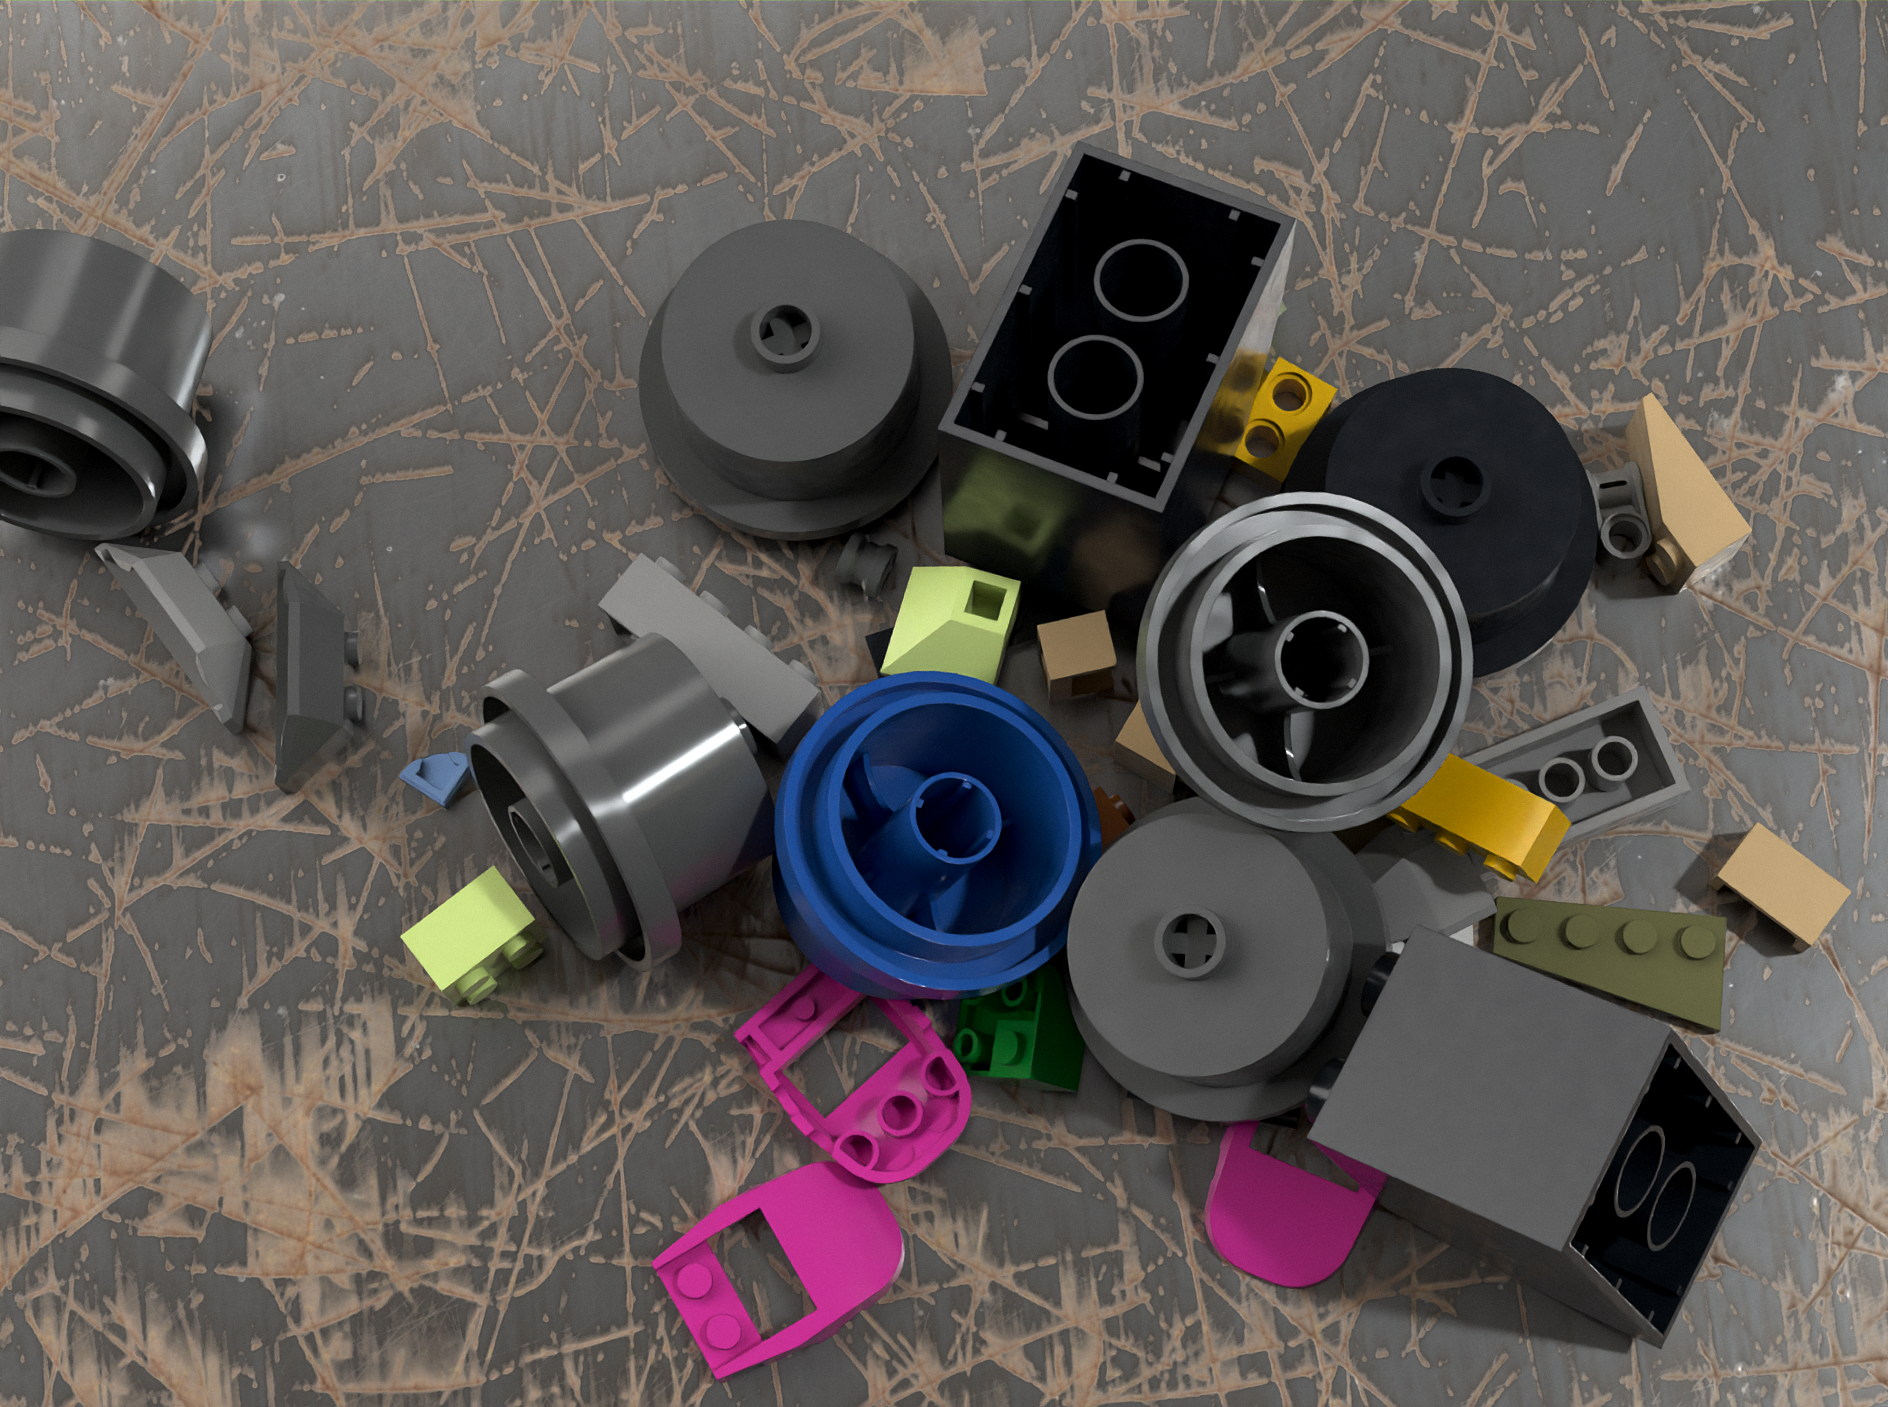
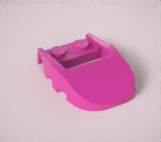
[733,963,972,1184]
[1205,1103,1380,1289]
[651,1160,905,1384]

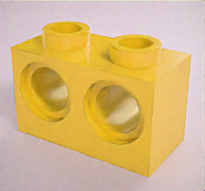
[1230,357,1338,495]

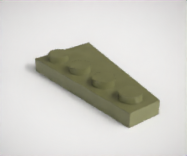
[1491,896,1727,1034]

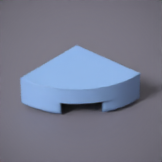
[398,752,472,810]

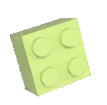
[400,865,549,1006]

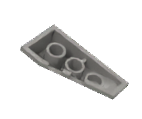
[1355,824,1498,951]

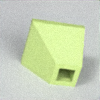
[881,566,1022,686]

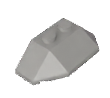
[94,543,257,735]

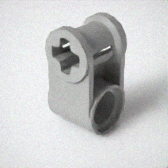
[1585,461,1651,575]

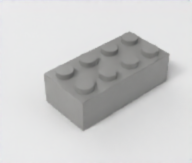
[598,553,825,766]
[1462,685,1691,882]

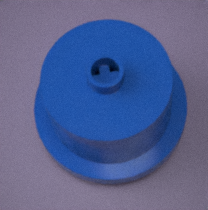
[772,671,1102,1000]

